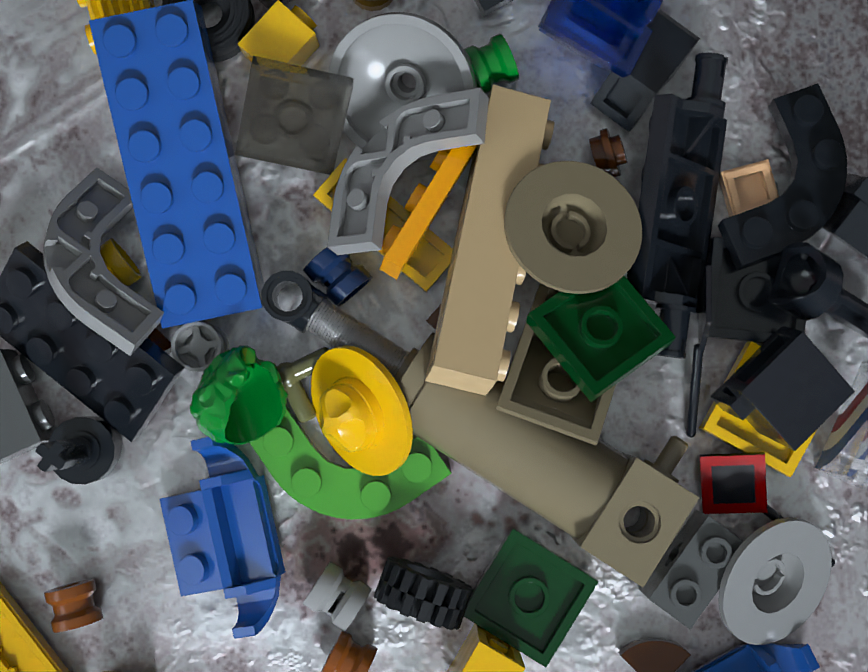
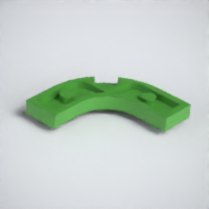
[249,407,452,519]

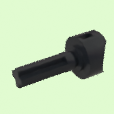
[767,241,868,339]
[35,416,123,485]

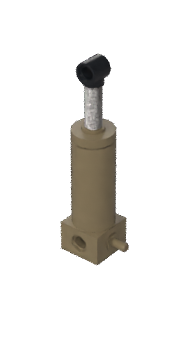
[261,271,700,587]

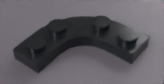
[718,83,847,271]

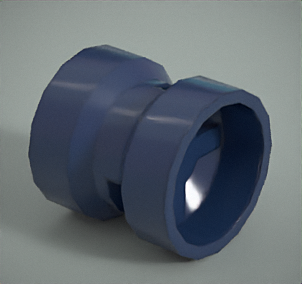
[303,247,373,307]

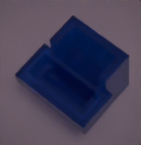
[538,0,663,78]

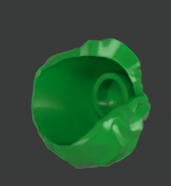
[190,345,289,445]

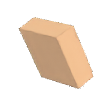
[719,159,779,217]

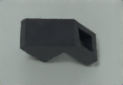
[590,9,700,132]

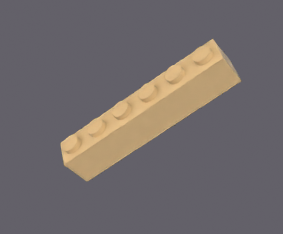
[425,85,555,396]

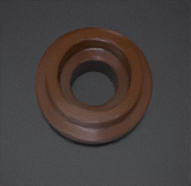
[589,128,628,177]

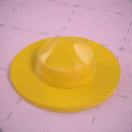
[311,345,413,476]

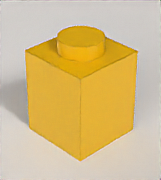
[237,0,319,89]

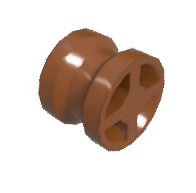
[44,579,103,633]
[321,630,378,672]

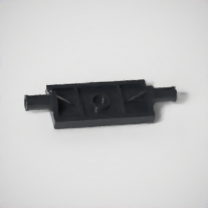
[627,52,728,359]

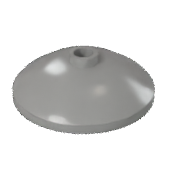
[327,12,476,163]

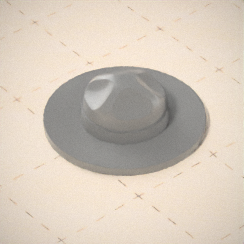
[718,517,832,645]

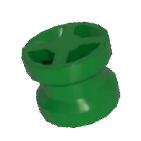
[464,34,519,94]

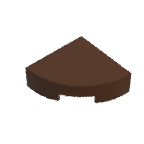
[618,639,691,672]

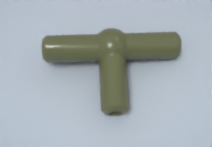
[277,347,329,423]

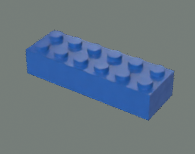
[89,0,264,329]

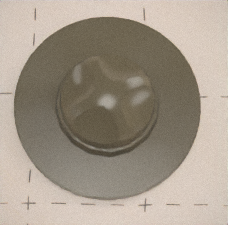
[504,161,642,294]

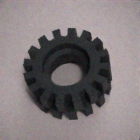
[374,556,473,630]

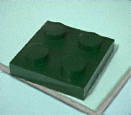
[525,276,676,402]
[464,526,599,668]

